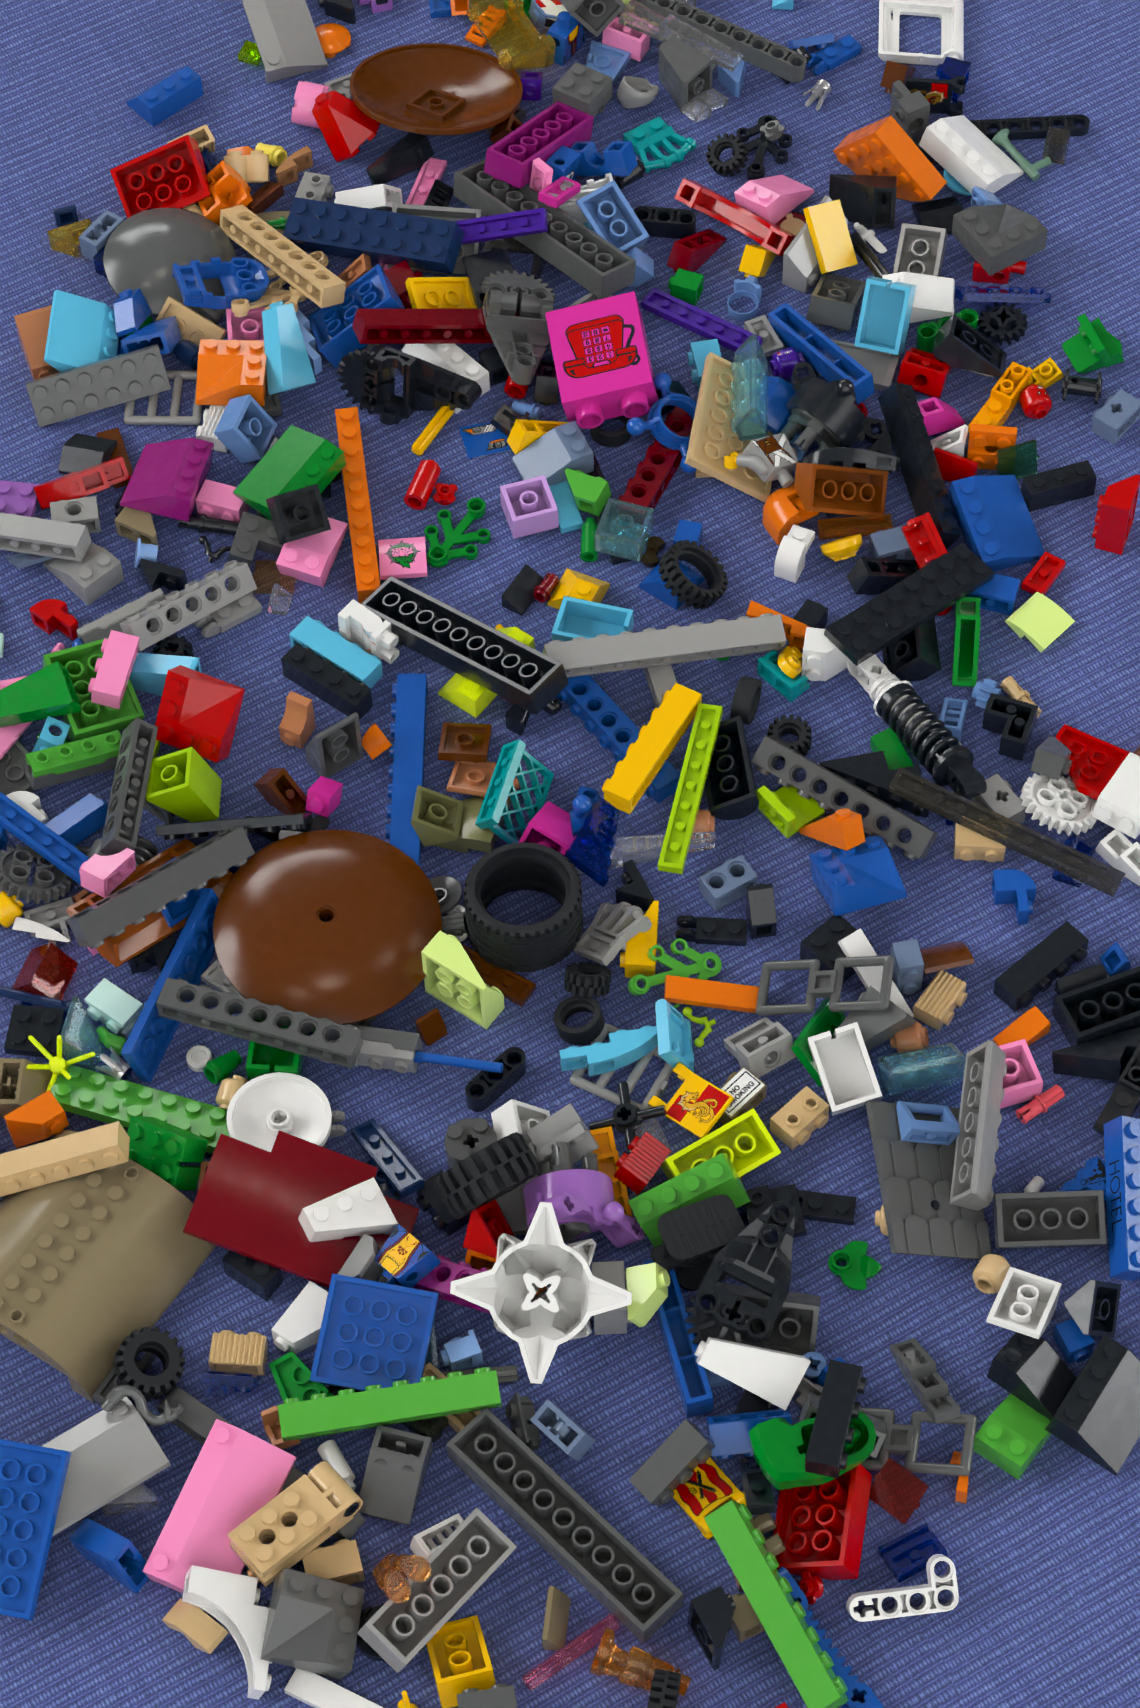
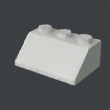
[491,1099,550,1182]

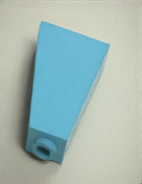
[262,301,316,395]
[129,653,202,696]

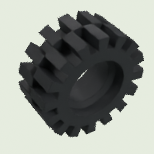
[706,133,748,177]
[767,714,812,761]
[564,962,612,998]

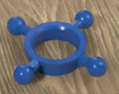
[626,372,697,473]

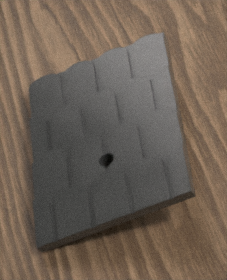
[865,1101,992,1260]

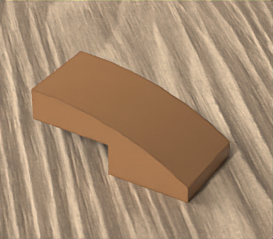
[276,146,313,187]

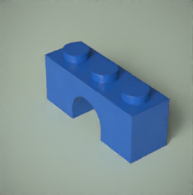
[570,141,638,177]

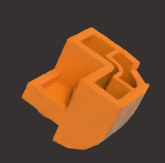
[198,160,253,225]
[762,483,819,545]

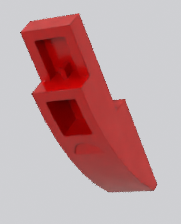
[33,456,130,509]

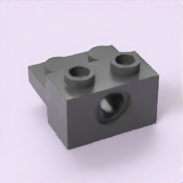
[889,80,930,141]

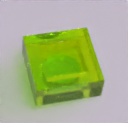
[238,41,262,66]

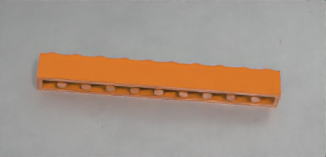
[335,407,380,604]

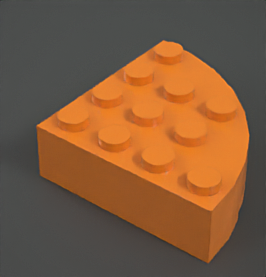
[833,115,947,202]

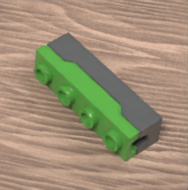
[25,730,122,791]

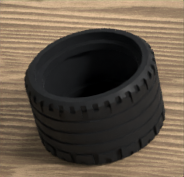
[464,842,583,972]

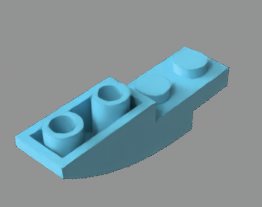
[559,1025,658,1077]

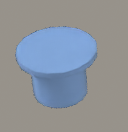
[134,538,158,568]

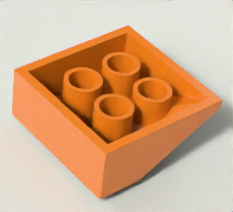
[195,339,267,406]

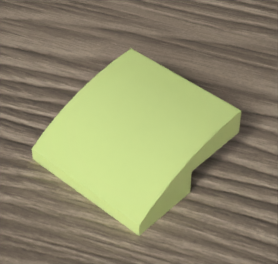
[1005,592,1075,652]

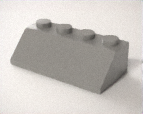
[782,195,849,294]

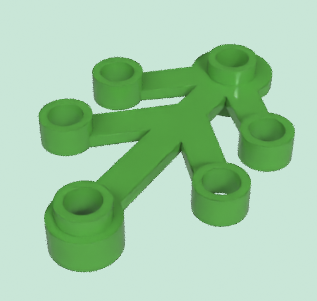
[628,938,722,1008]

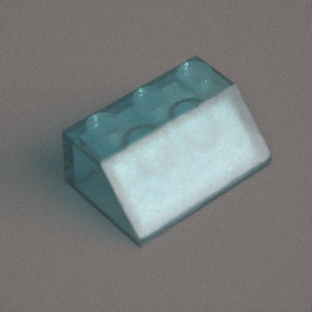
[877,1042,965,1095]

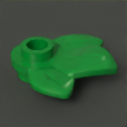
[828,1241,882,1291]

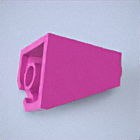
[518,801,574,858]

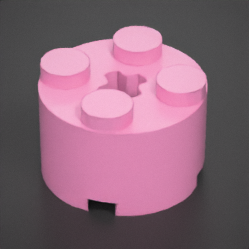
[291,81,330,129]

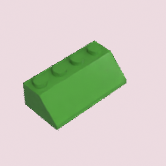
[628,1153,750,1247]

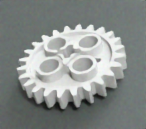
[1020,773,1097,836]

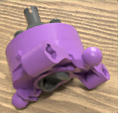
[523,1142,644,1248]

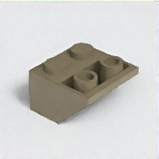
[0,1058,53,1119]

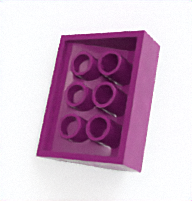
[120,438,214,522]

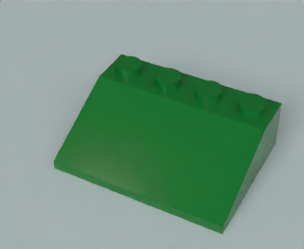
[233,425,346,521]

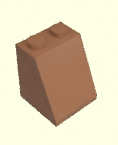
[14,305,59,380]

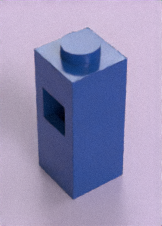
[45,793,108,846]

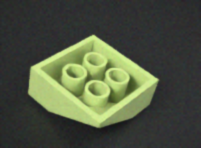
[421,931,505,1030]

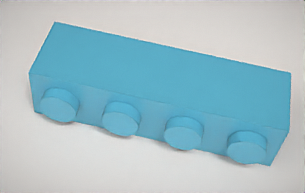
[289,616,383,689]

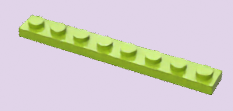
[657,703,723,874]

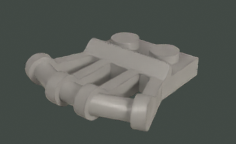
[574,901,652,966]

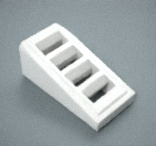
[410,1513,464,1564]

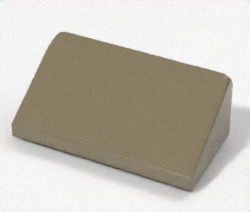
[542,1586,571,1652]

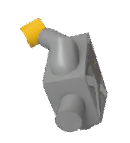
[724,433,798,488]

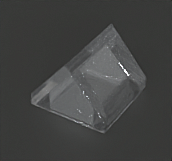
[267,583,293,615]

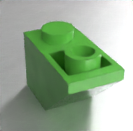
[565,468,611,516]

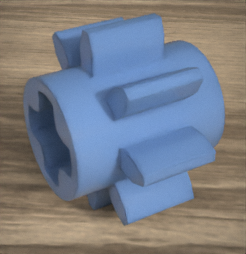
[971,678,1001,709]

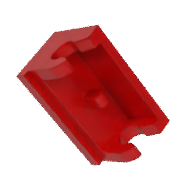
[901,512,948,569]

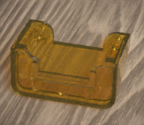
[467,0,555,71]

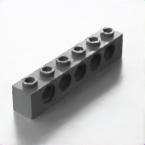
[100,718,158,855]

